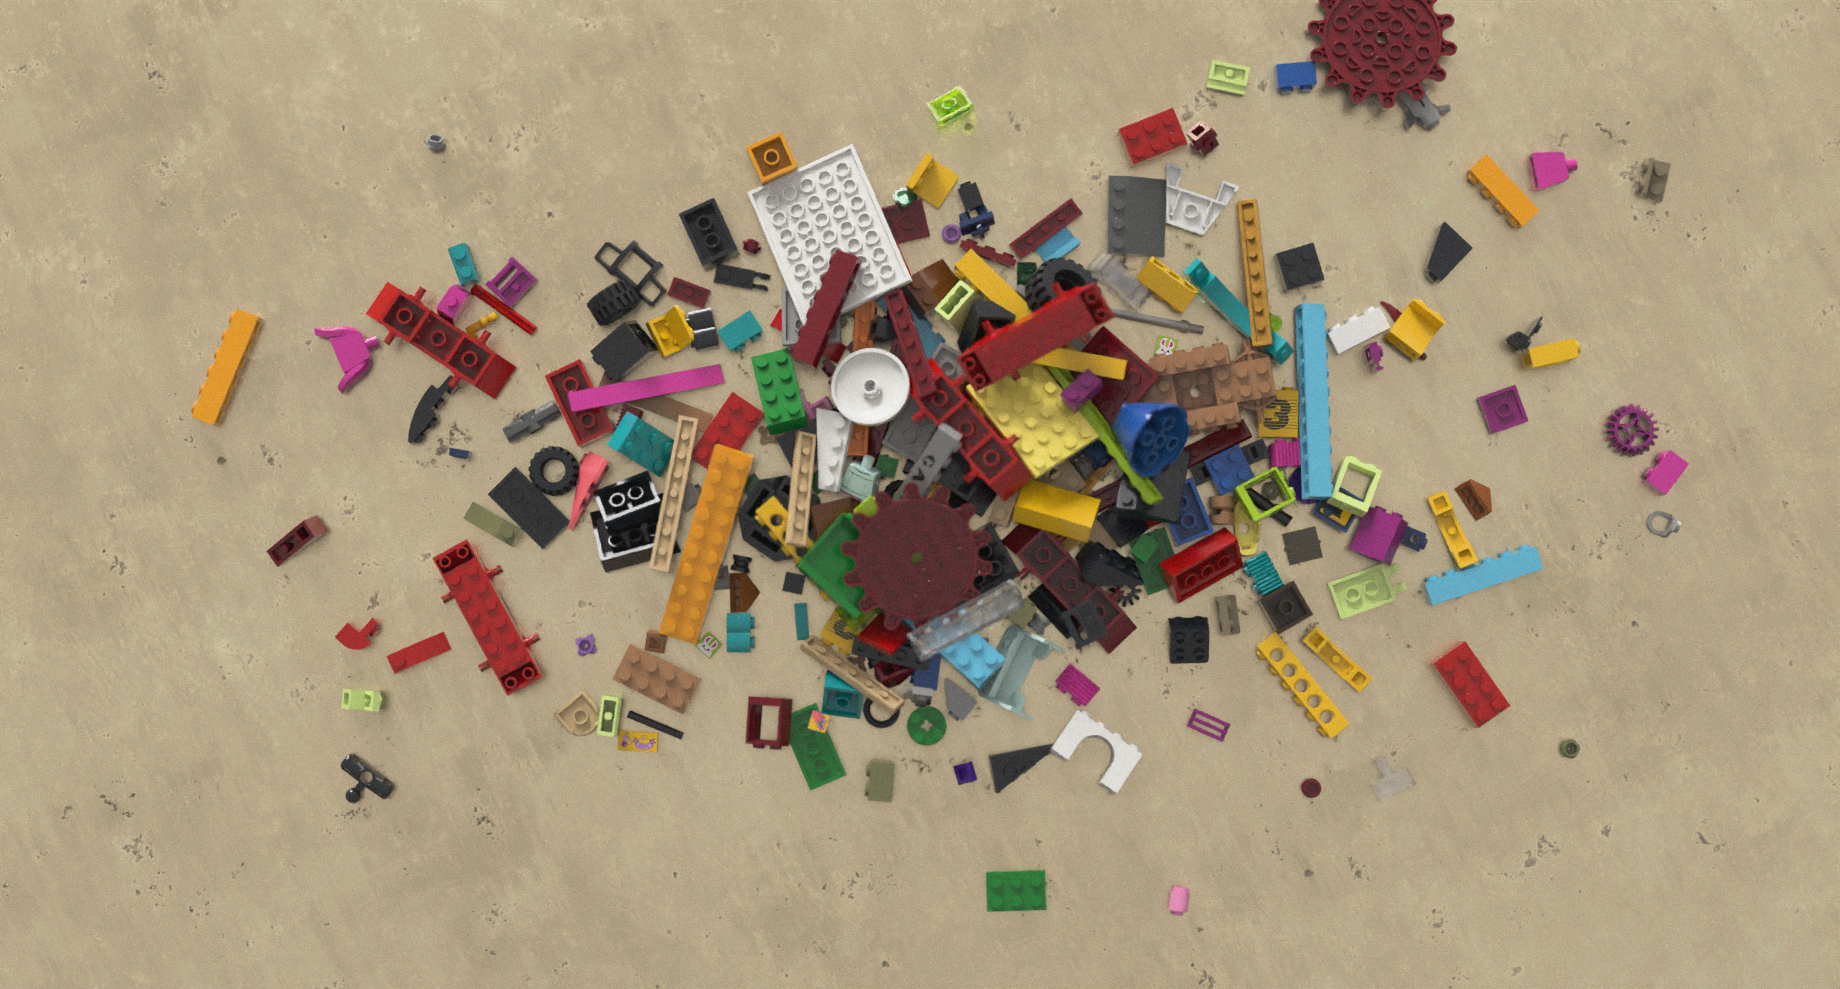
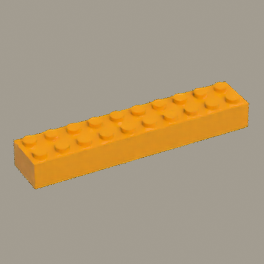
[659,444,755,644]

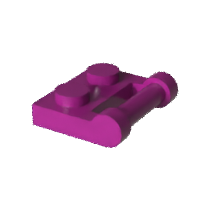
[485,256,537,308]

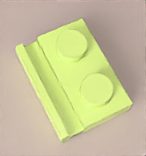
[1206,60,1250,96]

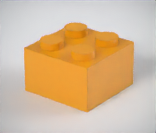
[746,131,798,186]

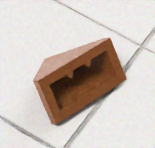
[1455,479,1492,521]
[729,573,760,612]

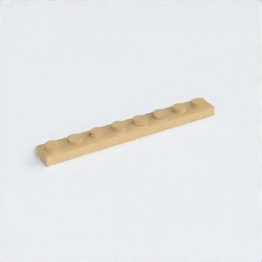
[649,415,699,573]

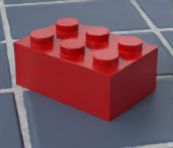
[1117,108,1188,168]

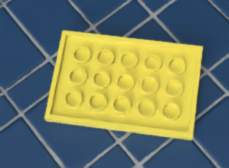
[965,363,1099,479]

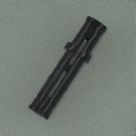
[1246,488,1293,527]

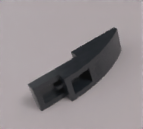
[408,375,458,445]

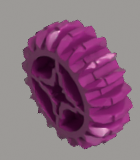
[1605,404,1659,457]

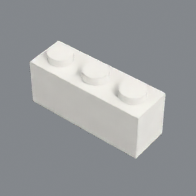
[1327,306,1390,356]

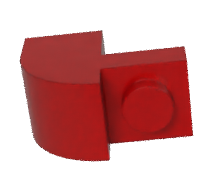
[335,618,381,650]

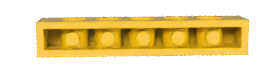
[755,496,833,602]
[1256,632,1350,739]

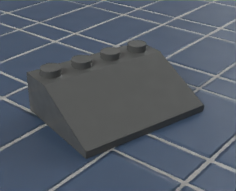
[1106,175,1166,257]

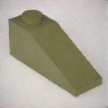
[463,502,524,547]

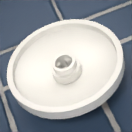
[831,348,910,426]

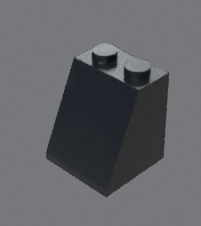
[590,320,658,382]

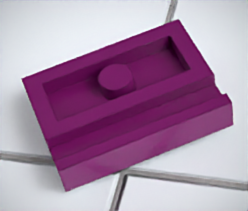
[1364,341,1383,374]

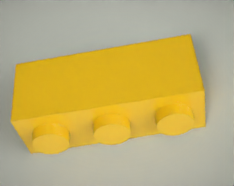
[1136,256,1198,313]

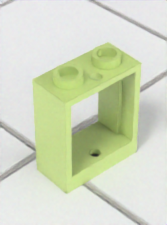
[1326,456,1382,518]

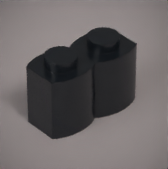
[685,308,719,352]

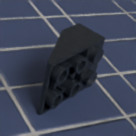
[1075,540,1144,586]

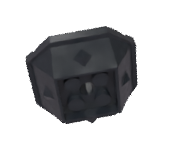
[737,475,821,562]

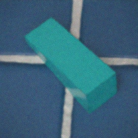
[794,603,809,640]

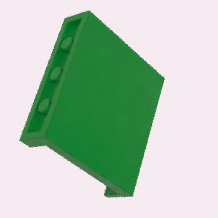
[795,513,865,619]

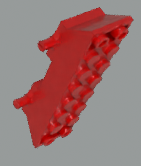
[366,281,517,399]
[956,282,1115,393]
[909,357,1033,502]
[432,539,542,696]

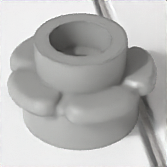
[425,134,445,151]

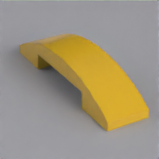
[1427,491,1478,569]
[1302,626,1373,693]

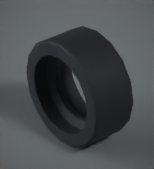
[863,698,900,728]

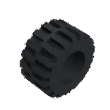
[587,279,641,326]
[528,446,580,496]

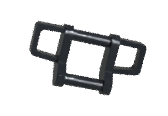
[594,240,666,307]

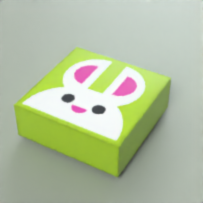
[1154,335,1178,355]
[695,631,723,659]

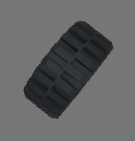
[1025,258,1101,313]

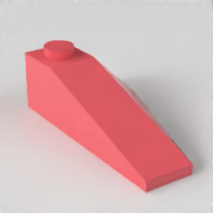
[568,451,612,531]

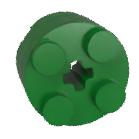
[907,706,946,746]

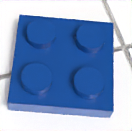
[1203,444,1255,496]

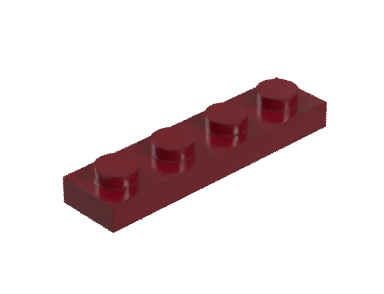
[1009,198,1083,260]

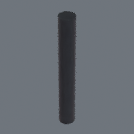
[627,710,684,740]

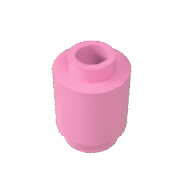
[1168,886,1190,916]

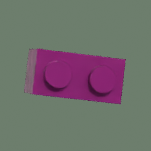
[1059,368,1104,414]

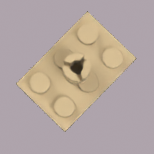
[1033,459,1087,493]

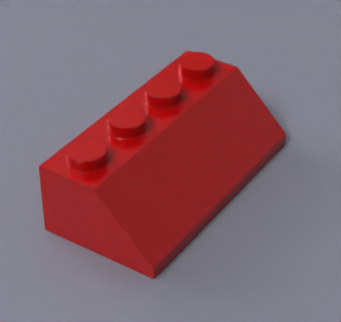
[1159,527,1243,604]

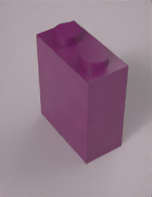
[1350,506,1408,566]

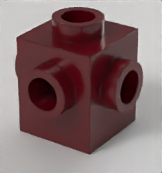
[1186,121,1219,156]

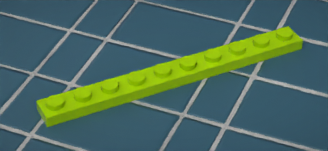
[1047,366,1164,505]

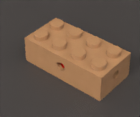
[612,644,701,714]

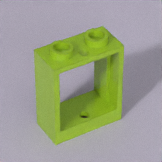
[1233,466,1296,525]

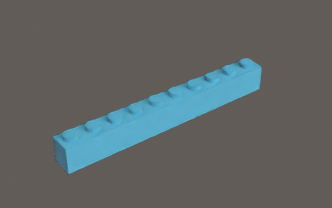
[1295,303,1333,500]

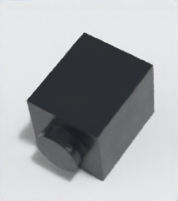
[957,181,984,212]

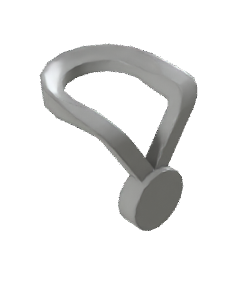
[1647,511,1681,538]

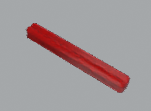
[470,284,537,335]

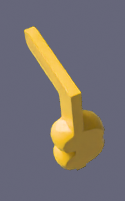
[465,312,499,339]

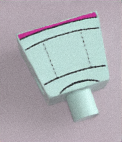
[840,454,881,502]

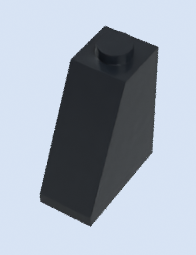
[1424,221,1473,284]

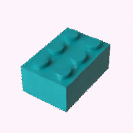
[607,412,674,477]

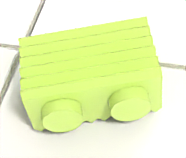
[596,695,623,737]

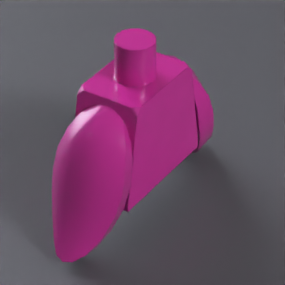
[315,326,380,394]

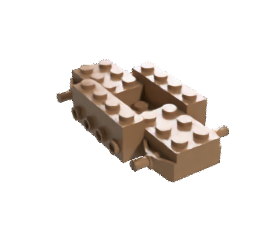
[1139,337,1277,436]

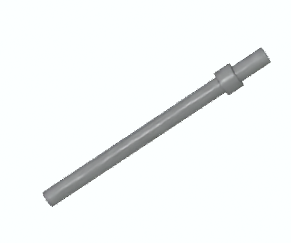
[1110,308,1204,334]

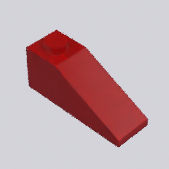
[386,632,452,674]

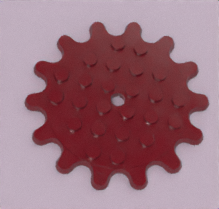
[1307,0,1457,109]
[841,482,993,634]

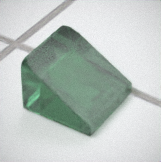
[1017,262,1037,286]

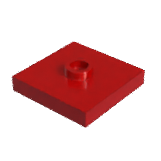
[858,613,913,656]

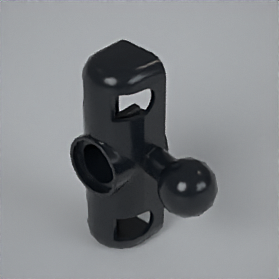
[340,753,395,803]

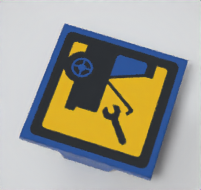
[1313,481,1364,533]

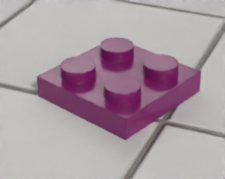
[1478,385,1529,434]

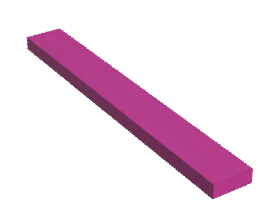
[567,364,724,413]

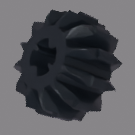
[1108,585,1142,607]

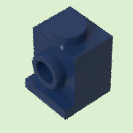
[1399,525,1428,552]

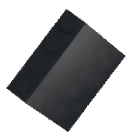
[1116,450,1190,524]
[590,493,681,573]
[956,521,1019,612]

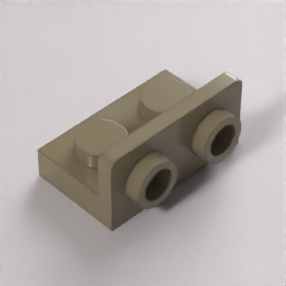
[1637,157,1671,202]
[1216,595,1241,636]

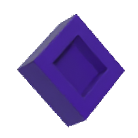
[953,761,977,785]

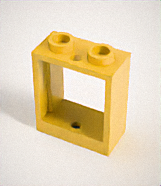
[1521,338,1581,371]

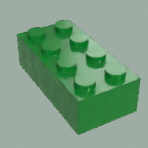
[751,348,808,436]

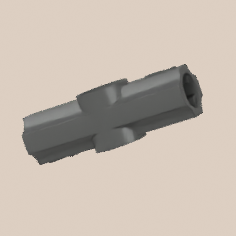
[502,400,562,443]

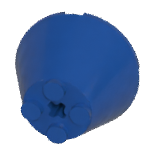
[1112,403,1190,477]

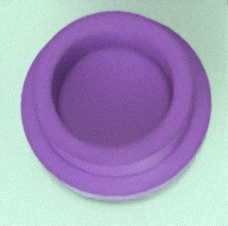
[942,224,961,244]

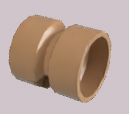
[1209,496,1235,525]

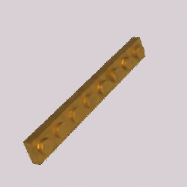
[1237,199,1273,349]

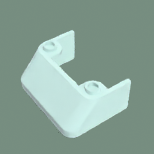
[978,625,1065,721]

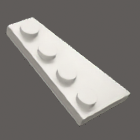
[816,408,853,493]

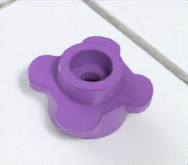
[575,635,597,656]

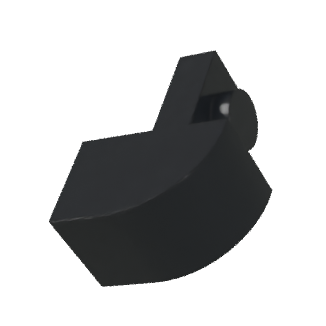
[868,308,898,343]

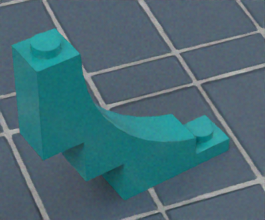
[1184,258,1294,365]

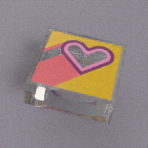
[807,710,832,734]

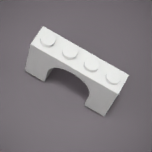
[1049,710,1143,795]

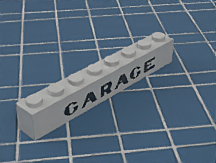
[892,422,963,500]

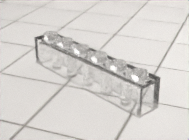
[907,579,1025,661]

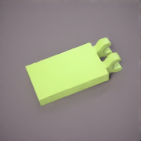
[1327,563,1408,620]

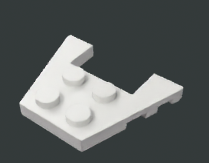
[1166,162,1239,236]

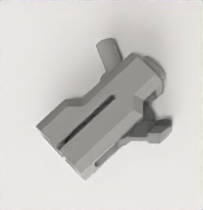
[1396,81,1451,130]

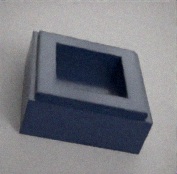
[449,448,472,460]

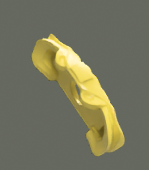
[1233,501,1261,557]

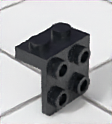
[1168,616,1210,664]

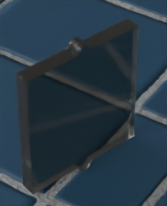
[1282,526,1323,565]

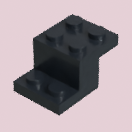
[937,450,997,517]

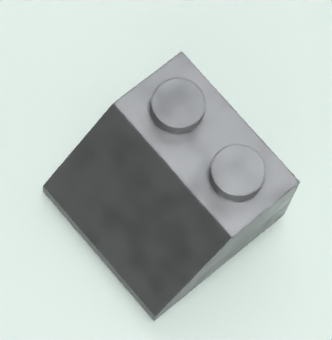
[944,678,977,721]

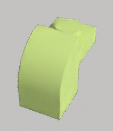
[341,689,382,712]

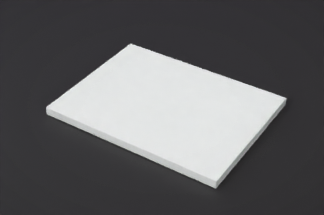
[747,144,913,325]

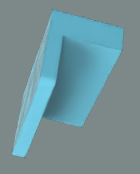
[1036,227,1081,262]

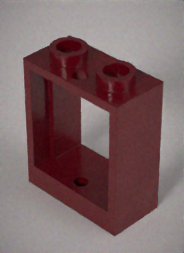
[745,696,792,750]

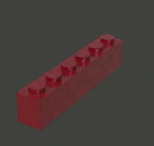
[791,249,862,369]

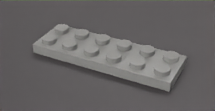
[882,341,966,463]

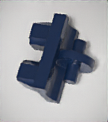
[959,205,995,239]

